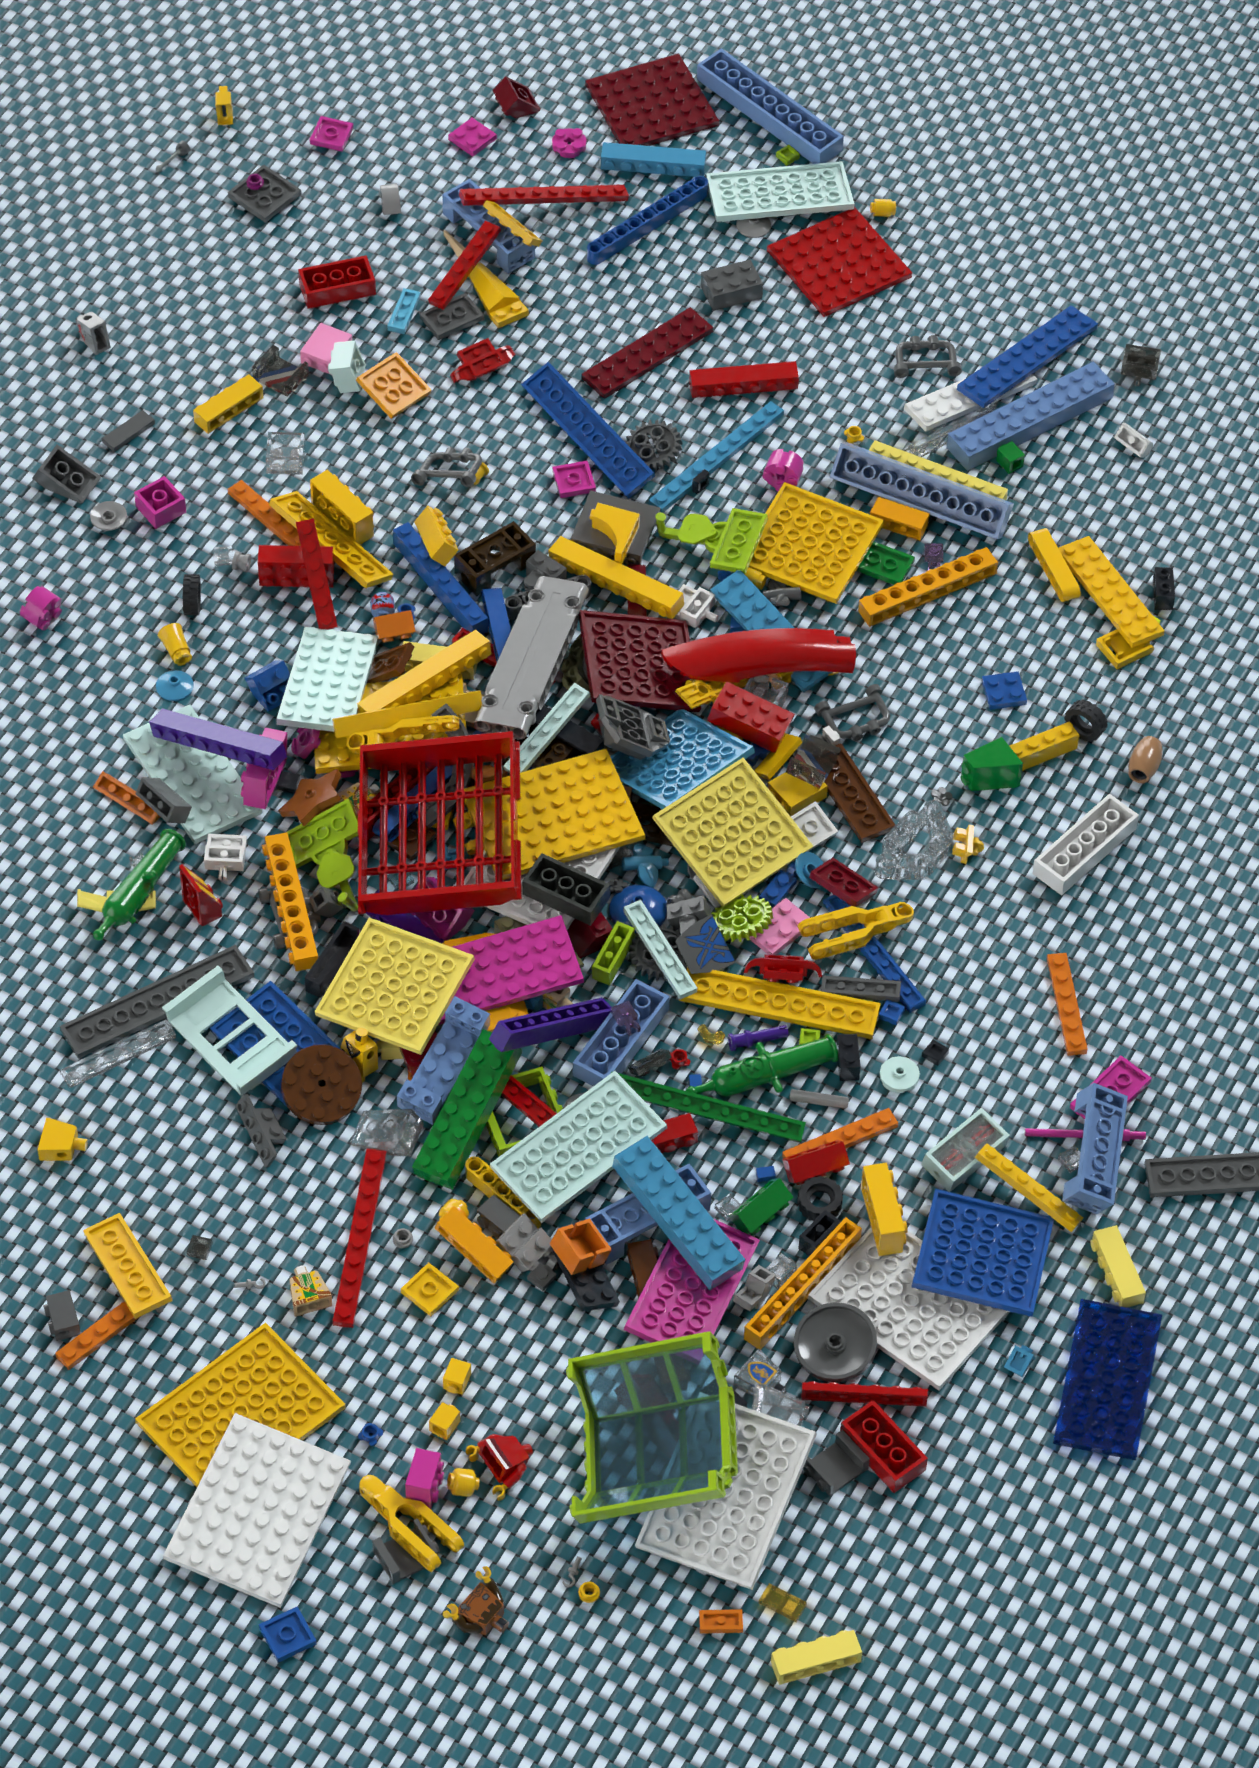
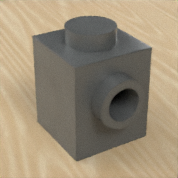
[309,886,344,918]

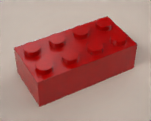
[298,255,376,309]
[258,545,334,587]
[707,681,795,753]
[840,1400,928,1493]

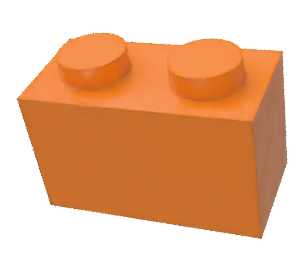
[373,610,416,643]

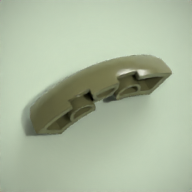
[561,634,590,693]

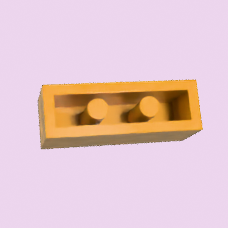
[870,497,929,540]

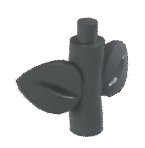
[763,578,801,606]

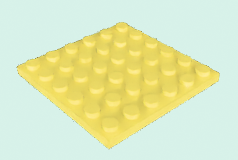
[653,758,813,908]
[315,917,475,1055]

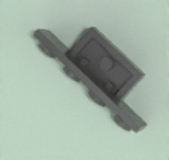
[236,1094,286,1167]

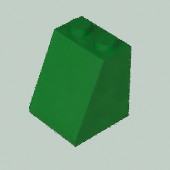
[960,737,1023,791]

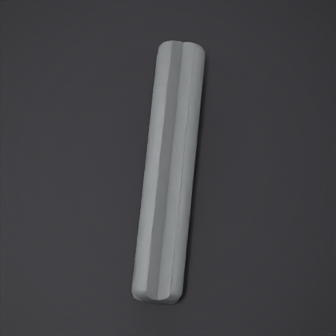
[790,1089,849,1109]

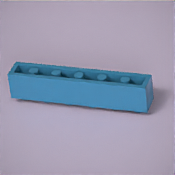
[601,142,706,177]

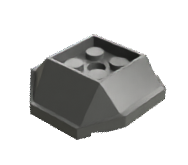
[596,694,670,760]

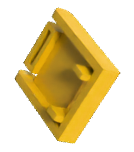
[1096,629,1154,669]

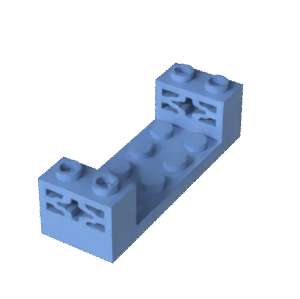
[442,179,535,274]
[397,996,490,1125]
[1062,1083,1128,1214]
[585,1164,711,1265]

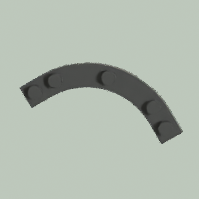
[416,703,474,829]

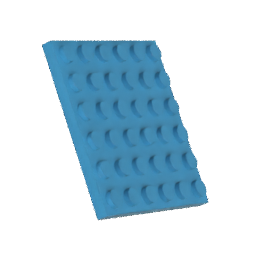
[610,709,755,809]

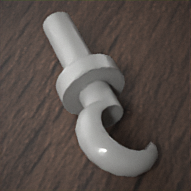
[234,1278,266,1289]
[562,1556,582,1588]

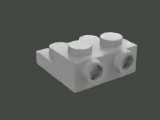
[496,1214,552,1272]

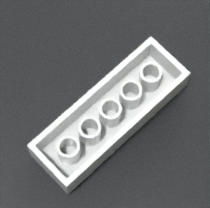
[1032,794,1139,895]

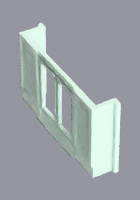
[162,966,297,1096]

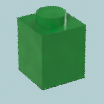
[996,441,1025,474]

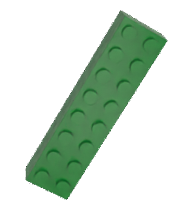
[412,1029,523,1190]

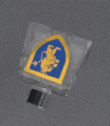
[734,1349,786,1400]

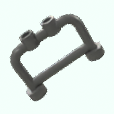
[894,335,962,378]
[411,447,482,487]
[814,684,890,741]
[258,887,321,950]

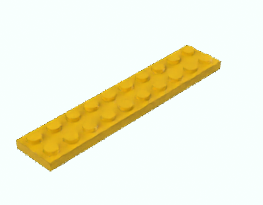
[679,966,881,1039]

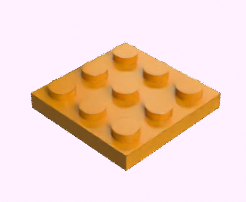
[356,352,432,419]

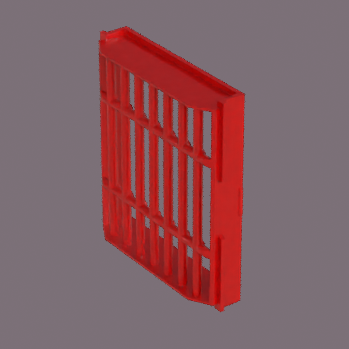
[358,731,522,915]

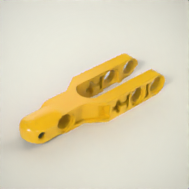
[347,715,459,754]
[797,902,914,960]
[359,1475,464,1572]

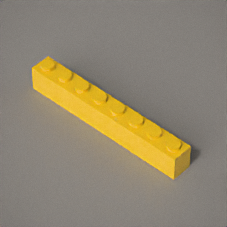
[548,536,684,619]
[357,630,491,713]

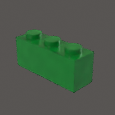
[729,1178,793,1236]

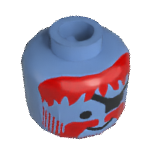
[370,592,395,617]

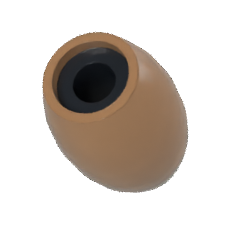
[1128,736,1163,783]

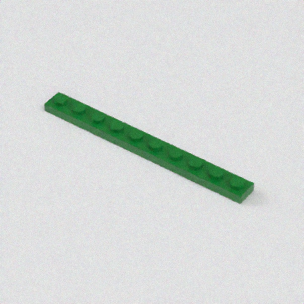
[611,1071,806,1143]

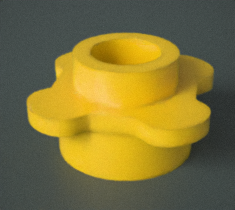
[844,426,864,443]

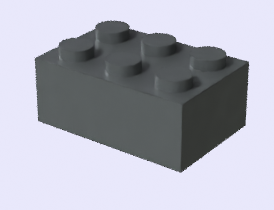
[701,259,763,311]

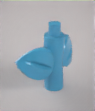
[621,844,669,888]

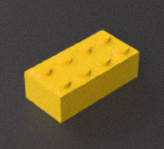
[310,469,374,545]
[861,1162,908,1256]

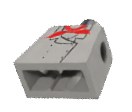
[76,312,111,355]

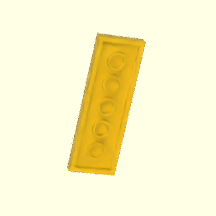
[83,1213,173,1319]

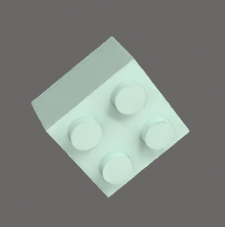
[328,341,366,393]

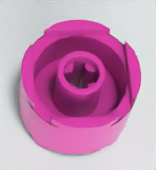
[762,449,804,491]
[20,586,62,631]

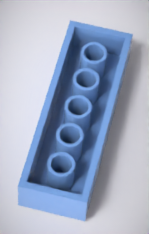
[573,979,670,1086]

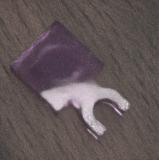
[924,543,943,570]
[611,1001,641,1036]

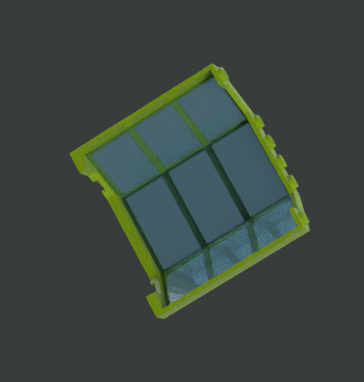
[566,1331,738,1524]

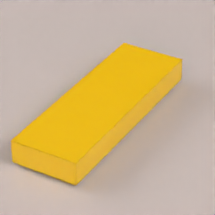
[754,734,802,780]

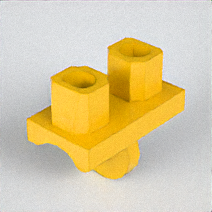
[952,825,984,864]

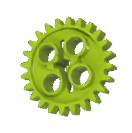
[711,895,774,942]

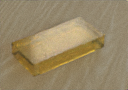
[759,1583,807,1623]

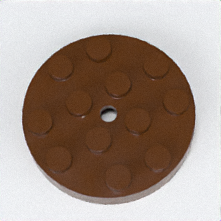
[281,1045,362,1125]

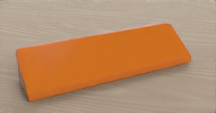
[93,771,161,825]

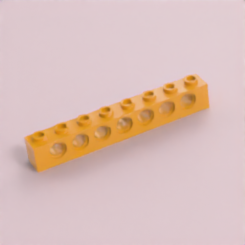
[858,547,998,627]
[262,832,318,971]
[744,1217,862,1350]

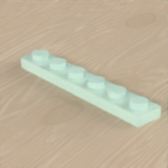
[503,683,590,773]
[623,900,697,999]

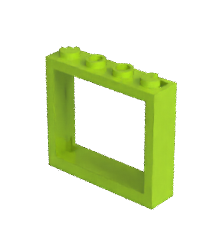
[486,1067,563,1157]

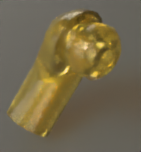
[697,1024,725,1045]

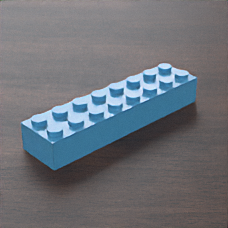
[612,1136,745,1290]

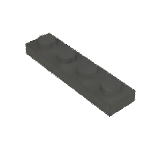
[821,975,901,1002]

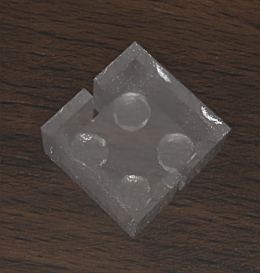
[266,432,305,475]
[744,675,789,708]

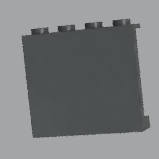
[571,490,660,565]

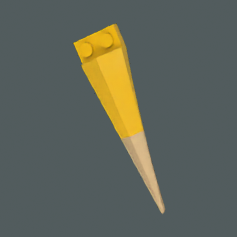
[443,230,529,328]

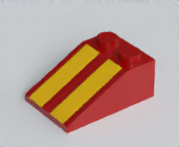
[179,864,223,926]

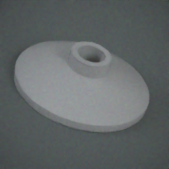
[736,217,771,238]
[90,501,127,531]

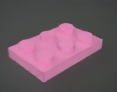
[750,898,810,955]

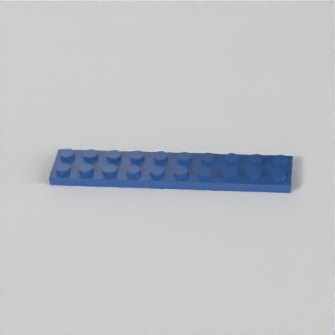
[957,305,1098,408]
[521,362,656,499]

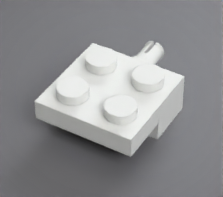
[674,584,719,628]
[204,834,247,881]

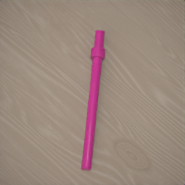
[1025,1128,1146,1141]

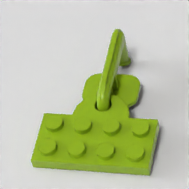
[655,508,768,574]
[285,798,358,912]

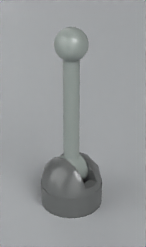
[156,140,191,172]

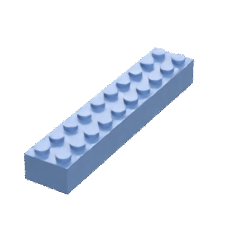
[697,48,844,164]
[946,361,1115,471]
[829,442,1014,539]

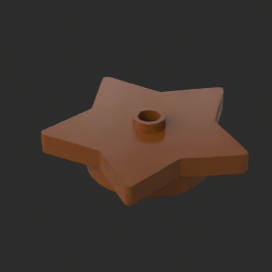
[278,769,341,826]

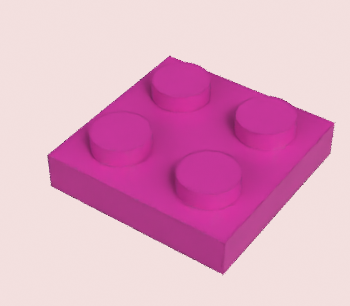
[310,116,353,152]
[448,117,497,157]
[552,461,596,498]

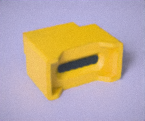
[215,86,233,125]

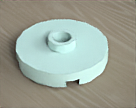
[880,1056,920,1093]

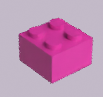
[134,476,186,529]
[405,1448,444,1509]

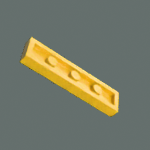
[483,200,542,247]

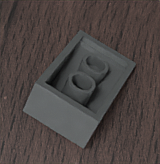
[32,445,101,504]

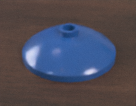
[609,885,667,934]

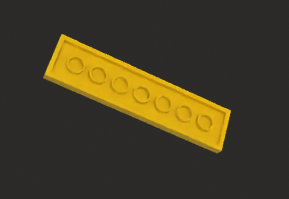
[269,491,393,588]
[1058,536,1165,648]

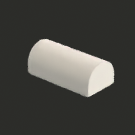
[1114,423,1153,458]

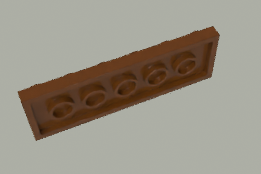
[811,743,896,843]

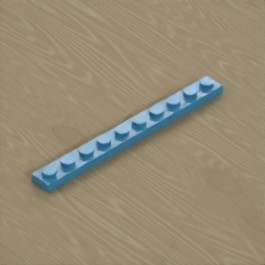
[648,401,784,513]

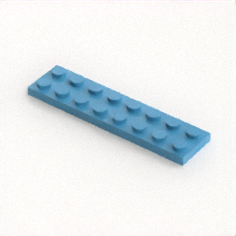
[710,570,832,693]

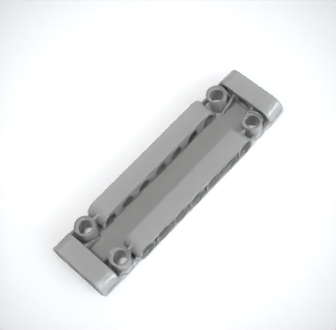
[474,576,589,739]

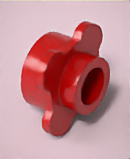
[668,1049,691,1070]

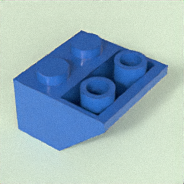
[245,660,290,711]

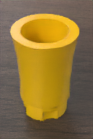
[157,623,192,666]

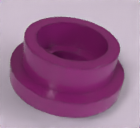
[246,174,264,190]

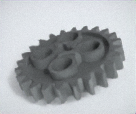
[625,420,683,472]
[629,924,687,981]

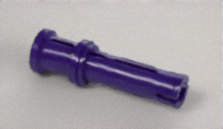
[727,1025,789,1051]

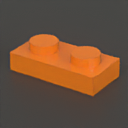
[699,1609,743,1633]

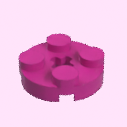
[552,128,586,158]
[291,728,321,759]

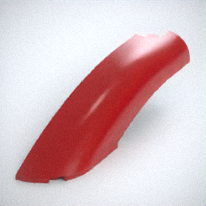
[661,628,856,683]

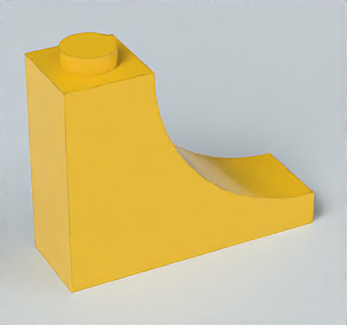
[590,503,640,564]

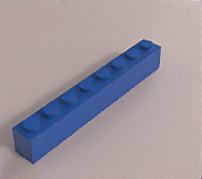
[393,522,488,635]

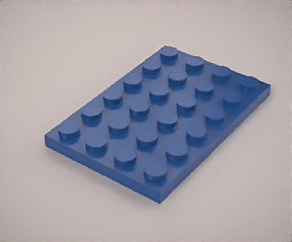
[210,981,342,1107]

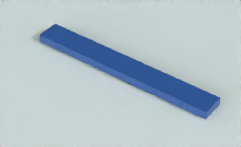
[823,895,926,1013]

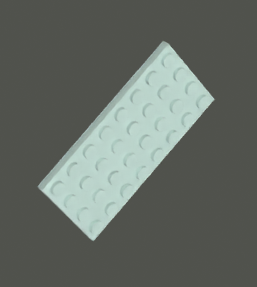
[706,161,854,222]
[277,627,378,732]
[123,705,262,844]
[490,1071,667,1223]

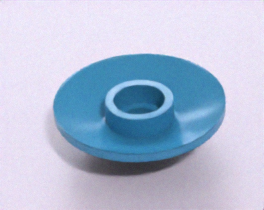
[156,670,194,701]
[795,852,823,888]

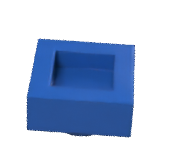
[879,1000,905,1025]

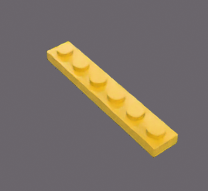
[975,1143,1083,1233]

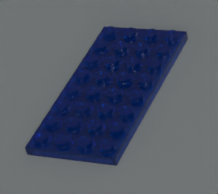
[1053,1299,1162,1460]

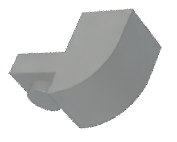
[379,183,401,215]
[733,1265,776,1311]

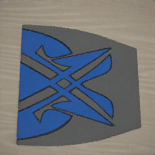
[675,915,735,974]

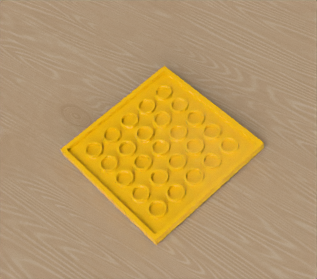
[749,482,884,604]

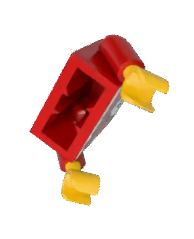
[465,1434,533,1501]

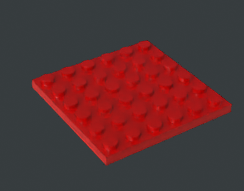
[767,207,912,317]

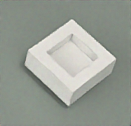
[822,726,840,747]

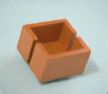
[550,1218,612,1275]

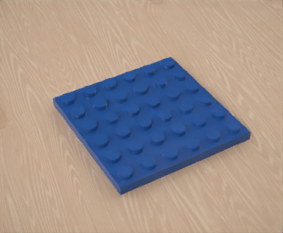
[912,1189,1054,1317]

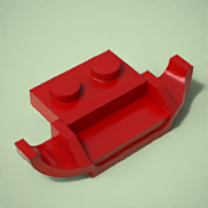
[450,338,516,383]
[744,954,822,983]

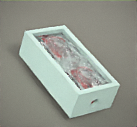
[921,1108,1010,1192]

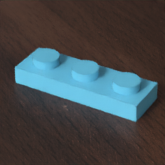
[387,288,421,334]

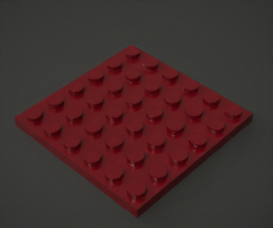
[585,53,719,146]
[578,610,701,712]

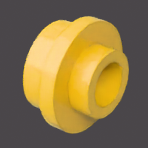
[578,1581,600,1603]

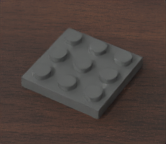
[227,165,302,223]

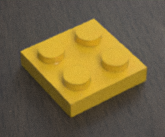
[401,1263,459,1316]

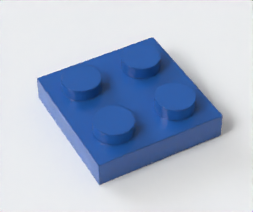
[981,671,1027,710]
[258,1606,317,1663]

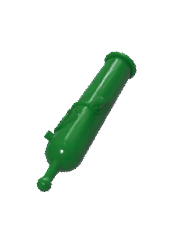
[93,829,186,940]
[686,1034,838,1097]

